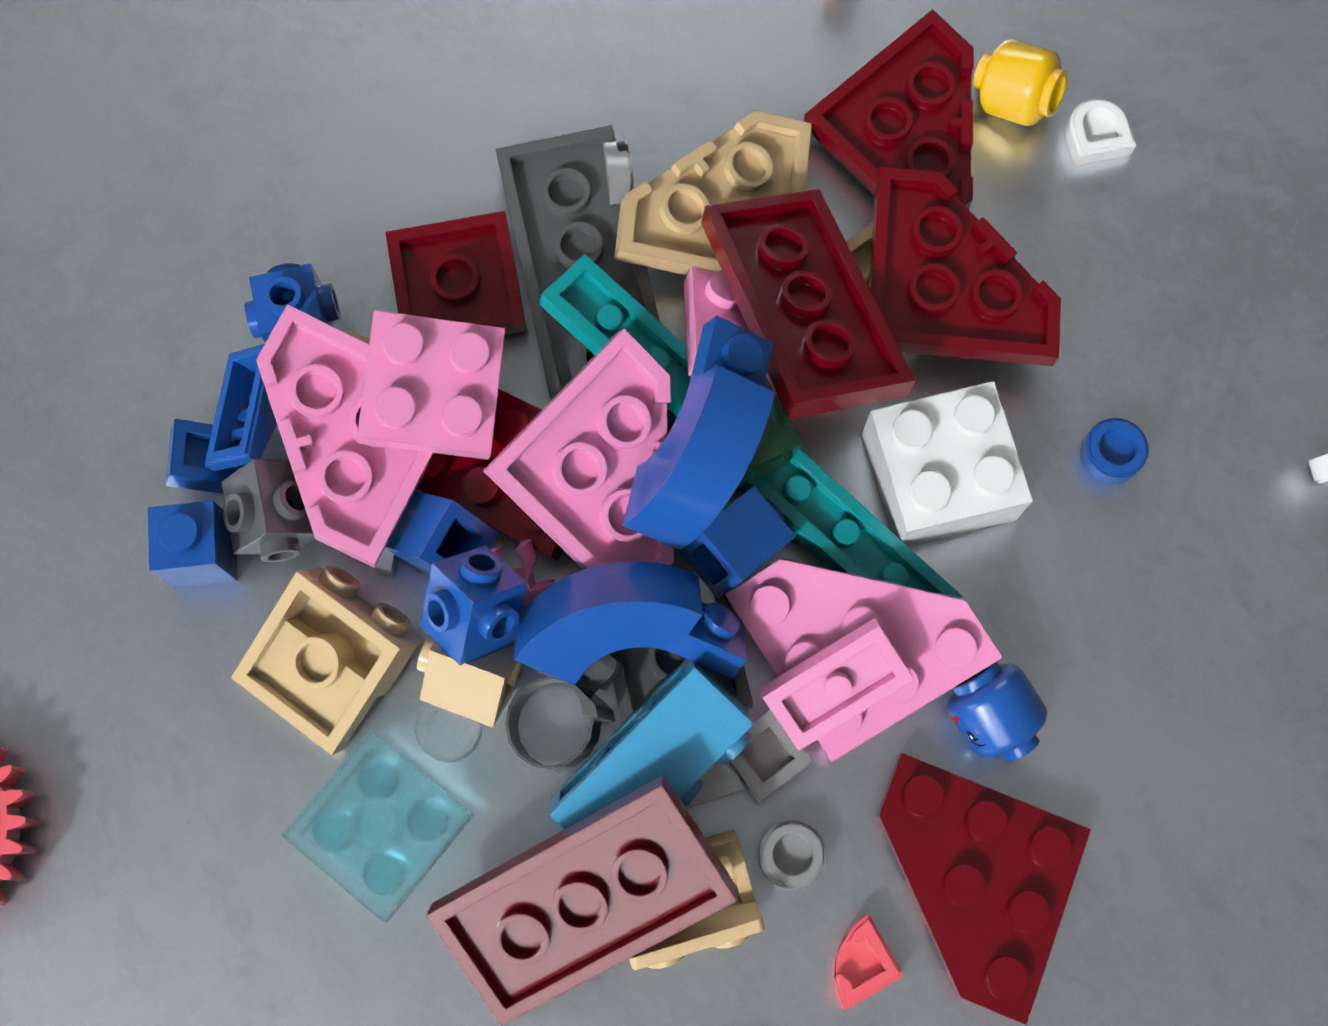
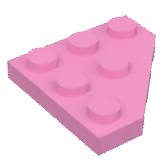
[256,304,435,568]
[483,329,674,570]
[725,558,1002,762]

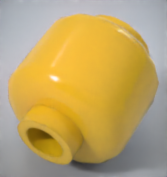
[973,39,1068,126]

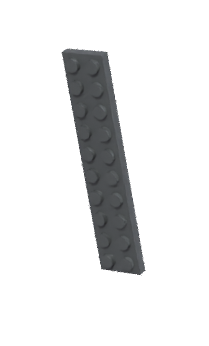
[495,125,754,724]

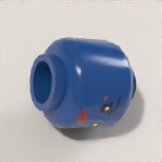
[947,661,1048,761]

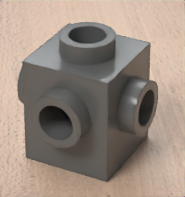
[221,459,315,562]

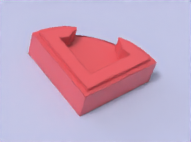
[833,914,904,1010]

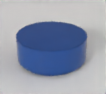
[1080,418,1149,484]

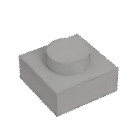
[728,710,813,804]

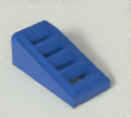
[205,344,277,471]

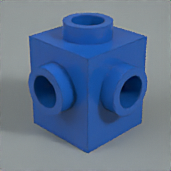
[244,263,341,343]
[420,545,527,665]

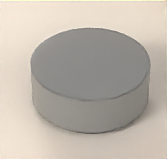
[758,821,826,890]

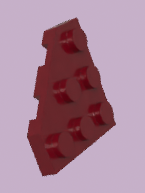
[804,9,974,209]
[869,166,1061,366]
[876,753,1091,1025]

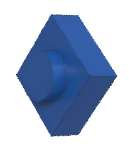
[165,419,236,494]

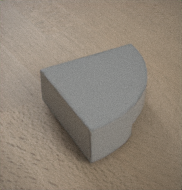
[603,141,634,205]

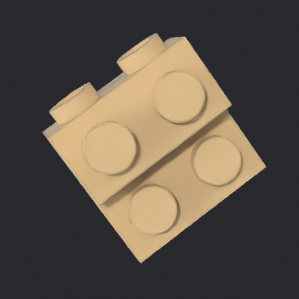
[231,565,420,755]

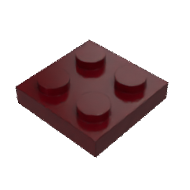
[385,211,527,335]

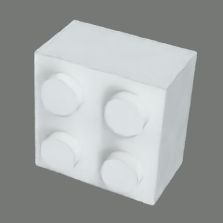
[861,381,1033,547]

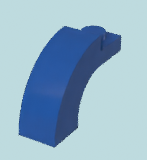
[622,315,775,550]
[514,561,747,685]

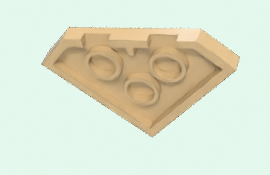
[614,110,812,275]

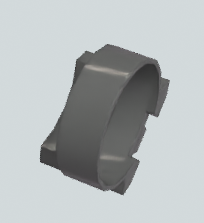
[505,653,622,771]

